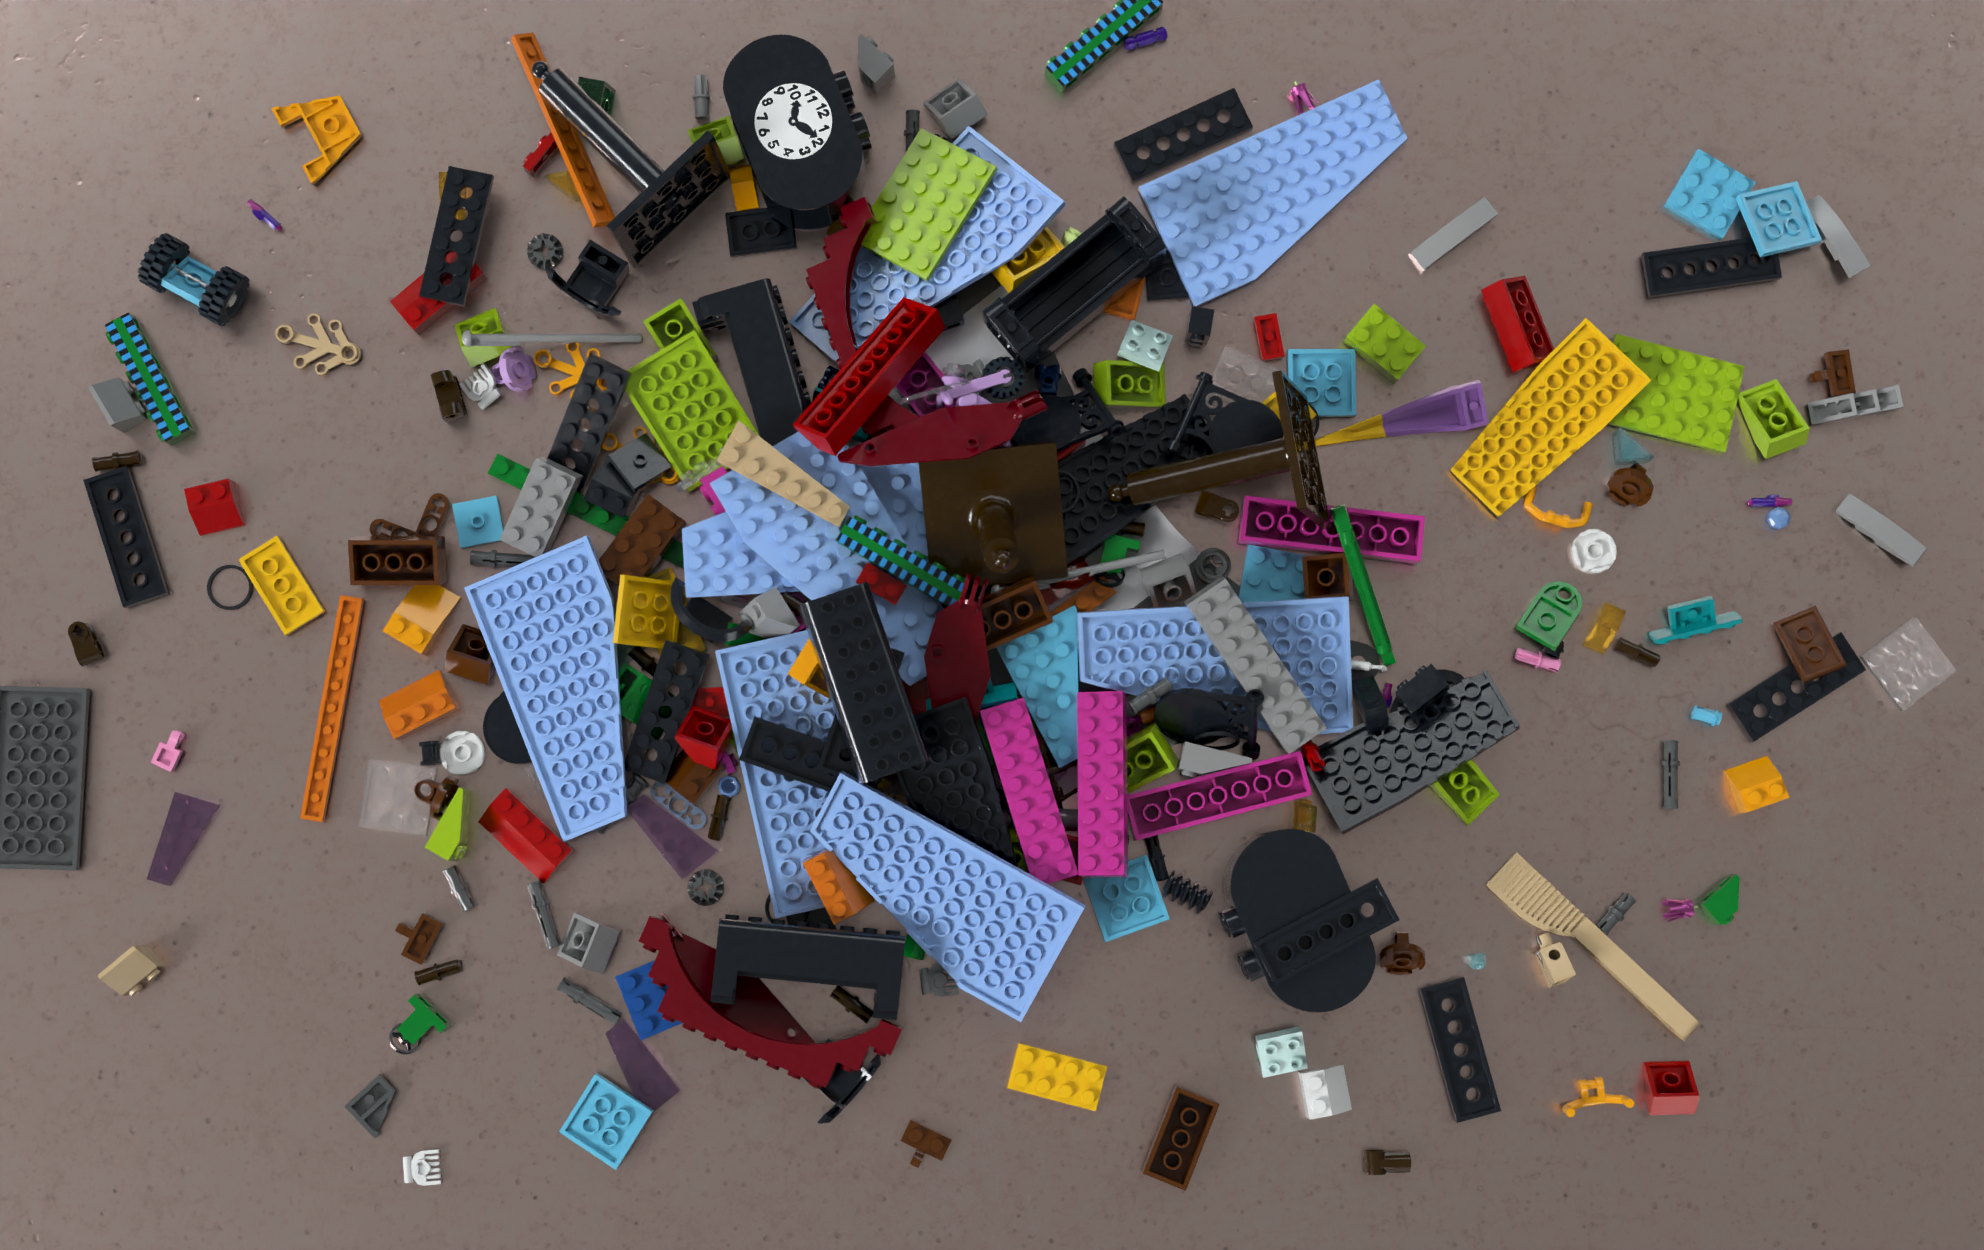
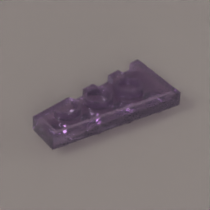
[147,792,220,886]
[627,794,718,880]
[605,1018,680,1111]

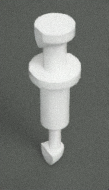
[1351,660,1387,672]

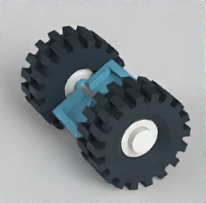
[138,233,250,326]

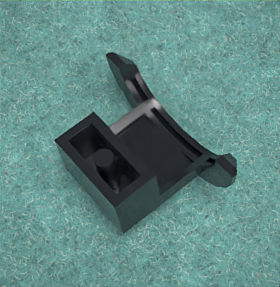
[545,240,630,317]
[670,577,752,643]
[1391,664,1465,717]
[804,1038,881,1124]

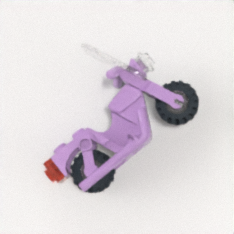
[899,356,1024,447]

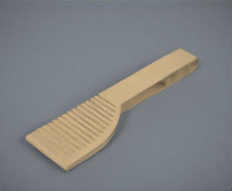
[1486,852,1700,1041]

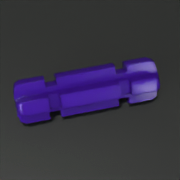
[1124,27,1168,50]

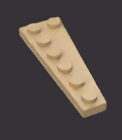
[717,421,850,527]

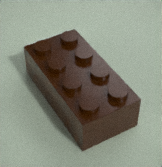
[599,494,687,586]
[348,536,447,585]
[981,576,1053,651]
[1141,1085,1220,1191]

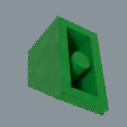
[1697,874,1740,925]

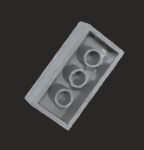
[499,456,583,557]

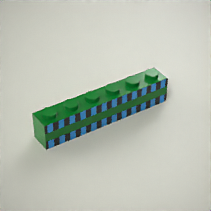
[1045,0,1163,93]
[105,312,195,446]
[835,515,969,606]

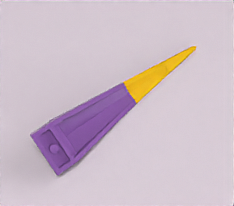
[1315,380,1489,446]

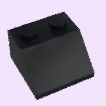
[583,456,642,519]

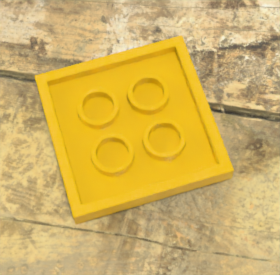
[613,575,683,649]

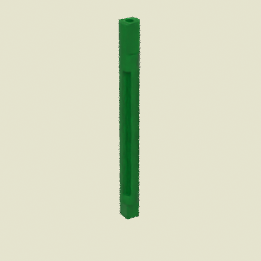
[1330,504,1396,666]

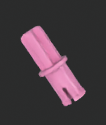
[1515,648,1561,673]

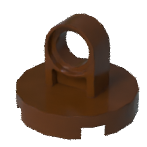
[1607,463,1654,507]
[414,775,459,820]
[1380,931,1426,975]

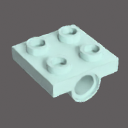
[1117,320,1173,372]
[1256,1026,1308,1078]

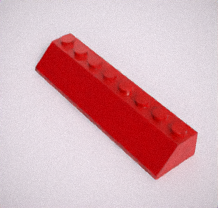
[793,297,946,456]

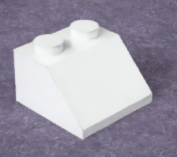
[1298,1064,1352,1120]

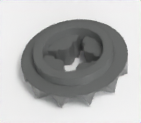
[526,233,563,269]
[1195,548,1231,583]
[687,869,724,906]

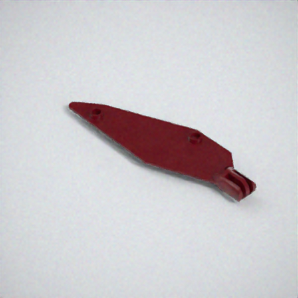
[837,390,1048,466]
[924,573,990,721]
[659,912,815,1044]

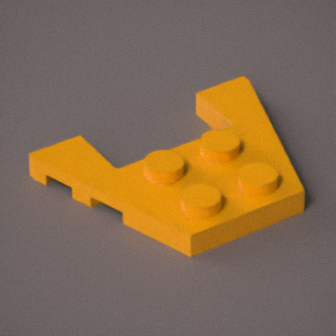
[271,95,362,185]

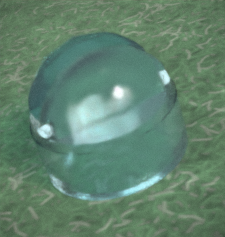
[1468,953,1487,970]

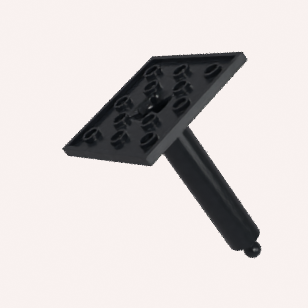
[532,61,730,268]

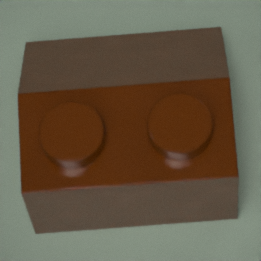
[1302,553,1354,601]
[444,624,496,685]
[666,749,724,805]

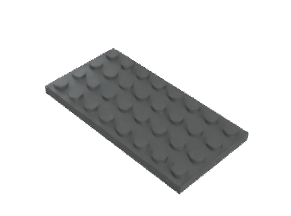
[0,686,90,870]

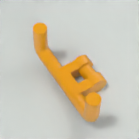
[1524,486,1594,528]
[1562,1077,1634,1117]

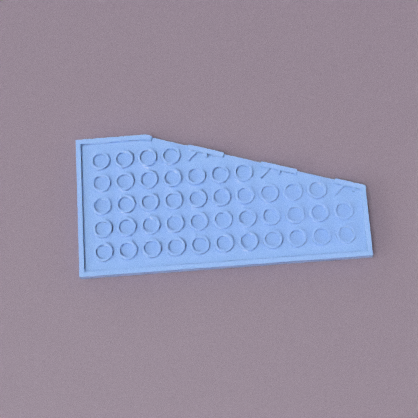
[1138,80,1408,307]
[789,126,1066,363]
[710,431,944,686]
[682,463,929,598]
[464,536,627,842]
[1077,596,1353,734]
[715,630,848,919]
[810,771,1086,1022]

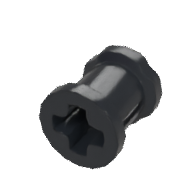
[419,741,441,766]

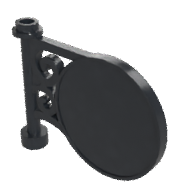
[1011,368,1124,453]
[1165,371,1283,456]
[1154,688,1264,760]
[483,690,532,764]

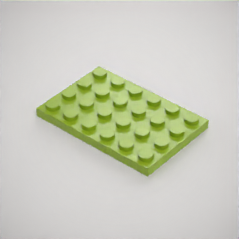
[861,128,998,282]
[625,330,760,492]
[1608,334,1745,453]

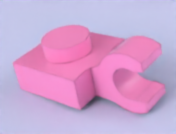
[150,730,185,772]

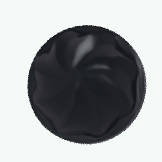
[1542,641,1564,658]

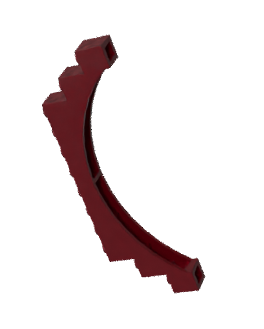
[806,197,920,438]
[639,916,904,1089]

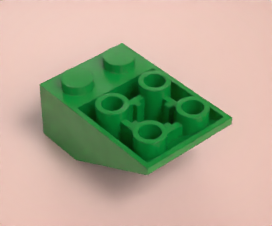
[618,662,676,739]

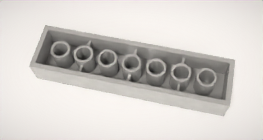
[1184,576,1327,754]

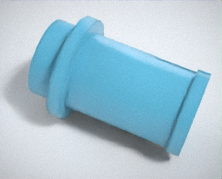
[1691,705,1722,727]

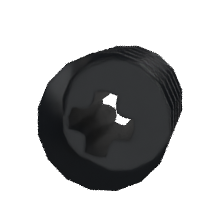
[1163,870,1214,914]

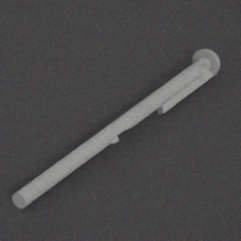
[461,330,642,347]
[990,550,1166,594]

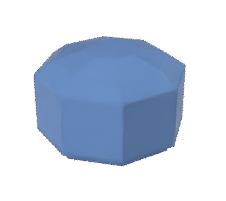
[1766,507,1791,530]
[718,775,741,797]

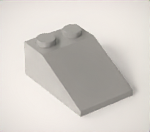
[1176,742,1252,778]

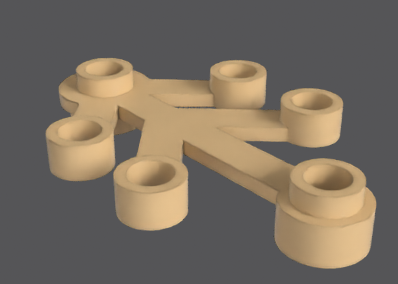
[275,313,361,376]

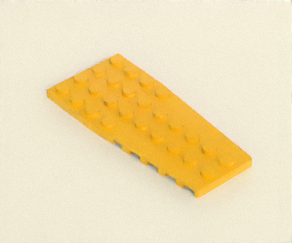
[1450,318,1651,517]

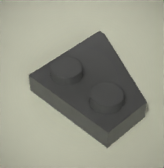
[344,1074,395,1138]

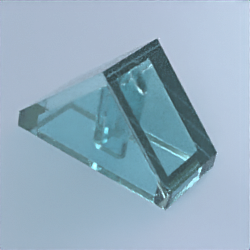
[1612,427,1654,465]

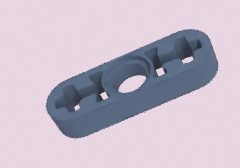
[650,782,707,830]

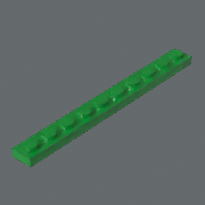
[488,453,684,569]

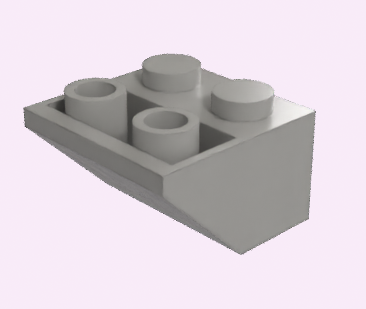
[858,34,895,95]

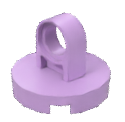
[491,346,536,392]

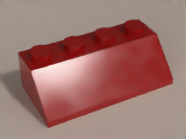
[390,252,487,335]
[1481,275,1554,373]
[478,788,576,884]

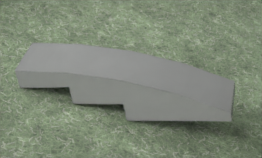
[1806,194,1871,278]
[1411,197,1498,270]
[1807,385,1904,425]
[1836,493,1927,567]

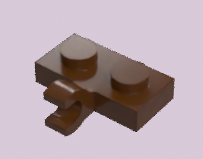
[1810,349,1856,397]
[395,913,444,965]
[901,1120,952,1168]

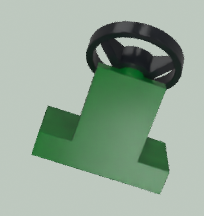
[1093,535,1141,588]
[389,993,451,1054]

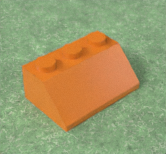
[379,669,460,741]
[803,848,875,925]

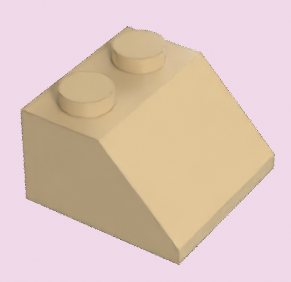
[97,945,164,996]

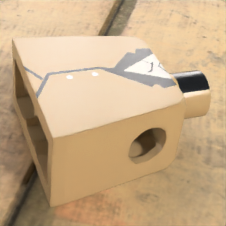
[1536,932,1576,988]

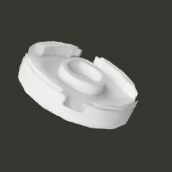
[1571,529,1617,574]
[439,731,486,776]

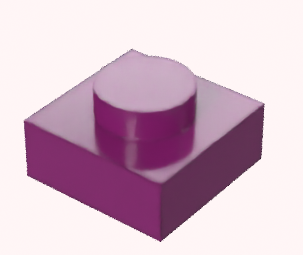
[721,750,739,775]

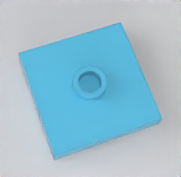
[452,496,504,549]

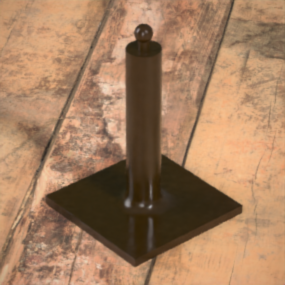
[1108,370,1331,529]
[919,441,1068,587]

